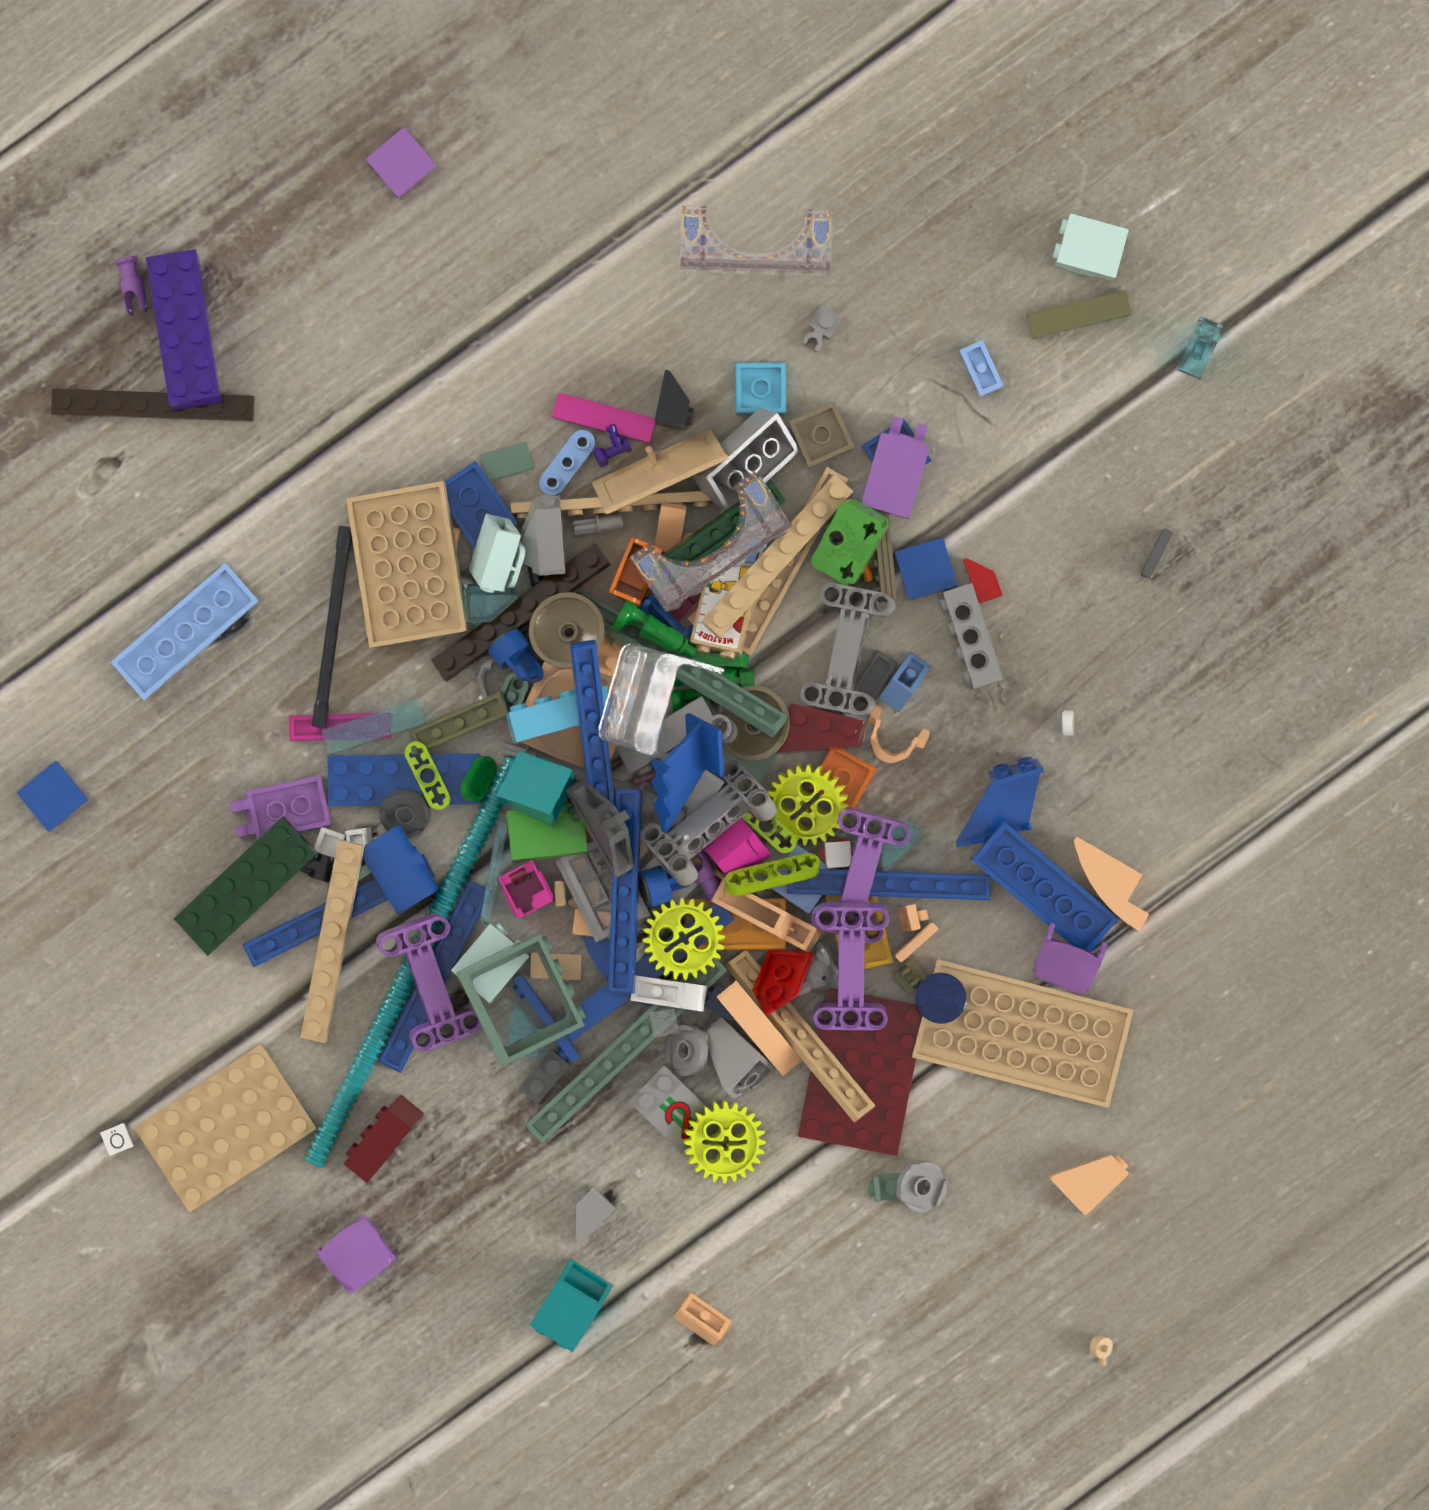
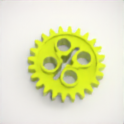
[768,763,849,846]
[643,898,725,981]
[683,1100,766,1183]

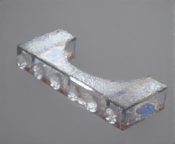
[679,206,833,278]
[629,472,792,612]

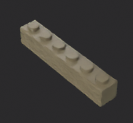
[871,510,897,603]

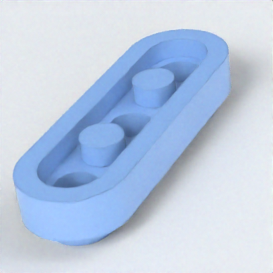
[540,430,595,496]

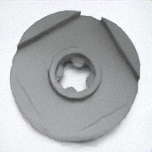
[666,1025,708,1076]
[896,1160,947,1212]

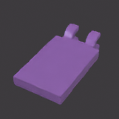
[861,416,930,520]
[230,775,331,840]

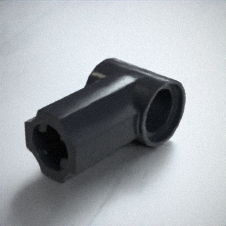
[300,852,335,883]

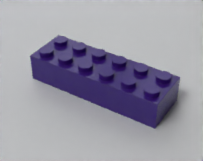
[146,249,222,411]

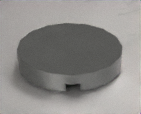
[380,789,431,838]

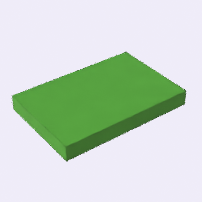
[507,803,588,862]

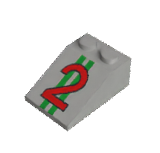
[629,1065,712,1154]

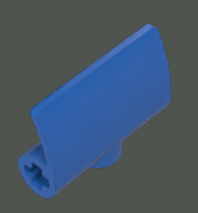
[362,824,439,914]

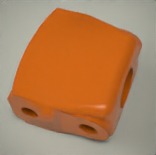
[609,537,663,606]

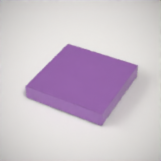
[366,127,437,199]

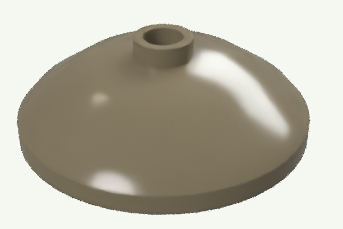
[529,592,605,668]
[717,686,790,761]

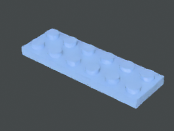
[111,563,260,701]

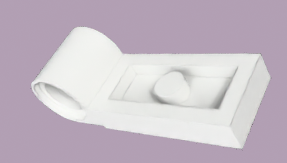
[630,975,707,1012]

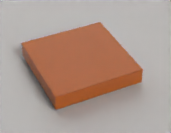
[808,749,877,808]

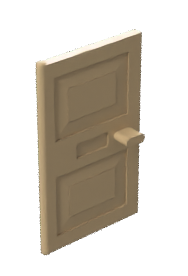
[591,428,729,514]

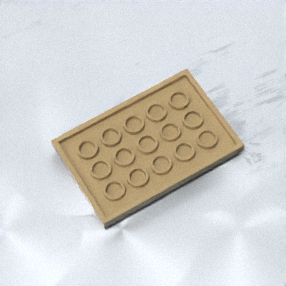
[346,481,469,648]
[134,1044,317,1213]

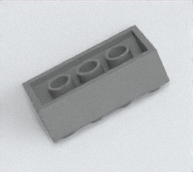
[693,407,800,511]

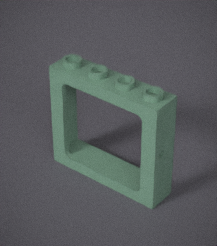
[456,932,586,1066]

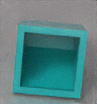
[495,751,576,827]
[530,1259,614,1352]

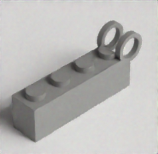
[616,696,738,778]

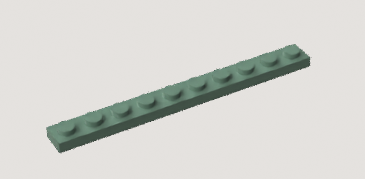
[572,588,788,737]
[525,959,728,1144]

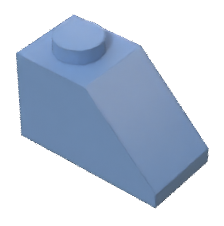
[879,652,931,713]

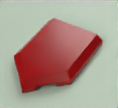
[752,950,814,1015]

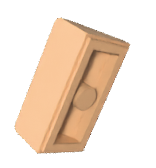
[673,1292,732,1346]

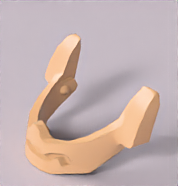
[867,705,930,763]

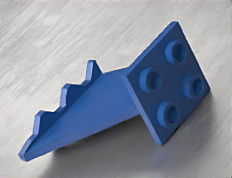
[651,713,724,833]
[956,757,1044,848]

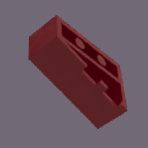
[778,703,867,754]
[344,1095,424,1183]

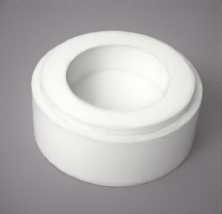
[1062,710,1074,736]

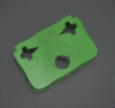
[811,498,889,586]

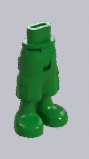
[611,599,697,659]
[668,666,755,712]

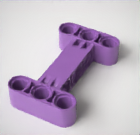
[811,807,910,943]
[813,902,889,1030]
[376,913,482,1052]

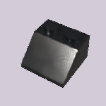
[655,370,694,431]

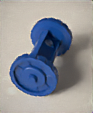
[639,591,694,638]

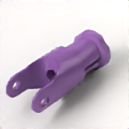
[115,256,148,316]
[693,850,720,902]

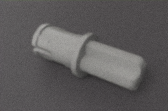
[572,513,623,535]

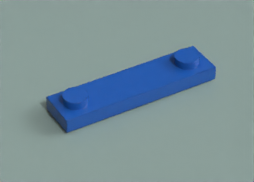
[513,974,580,1063]

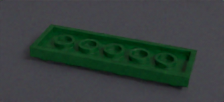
[174,816,318,956]

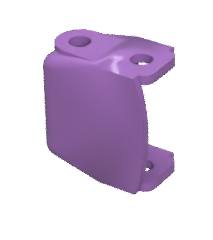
[1033,922,1107,994]
[316,1213,397,1294]

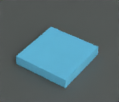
[735,363,786,414]

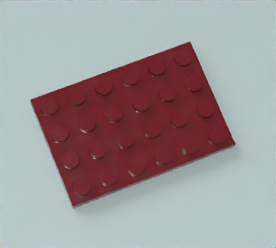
[798,988,925,1156]

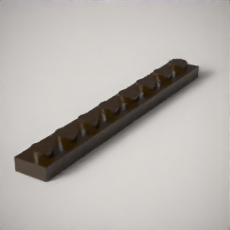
[51,389,255,422]
[431,543,611,682]

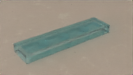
[322,699,426,755]
[480,821,508,925]

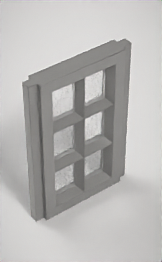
[555,841,650,942]

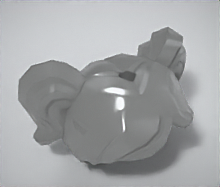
[798,942,838,996]

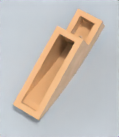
[1072,837,1149,932]
[711,879,822,952]
[717,981,802,1076]

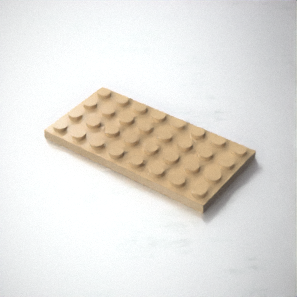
[912,959,1134,1108]

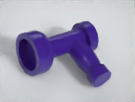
[593,424,632,468]

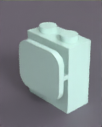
[1052,213,1129,281]
[468,514,525,593]
[451,923,530,1003]

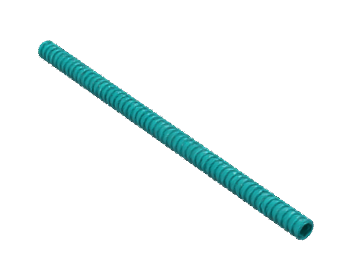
[304,757,511,1168]

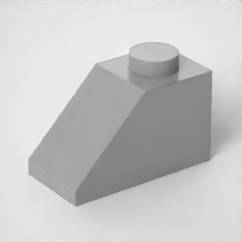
[575,1186,615,1245]

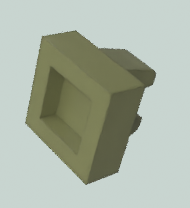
[892,959,928,994]

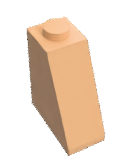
[1048,1154,1129,1216]

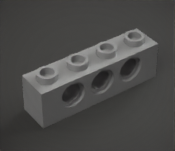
[939,583,1003,690]

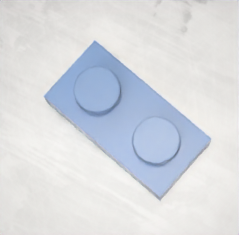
[959,340,1003,397]

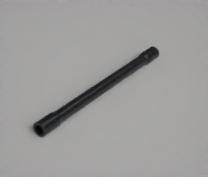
[311,526,352,728]

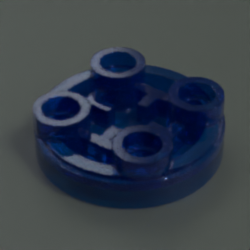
[915,973,966,1024]

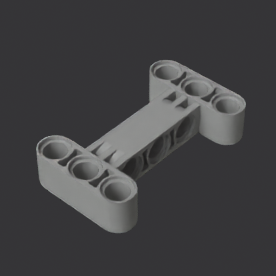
[800,583,895,716]
[640,759,777,886]

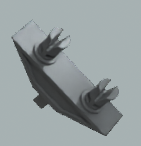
[565,779,634,878]

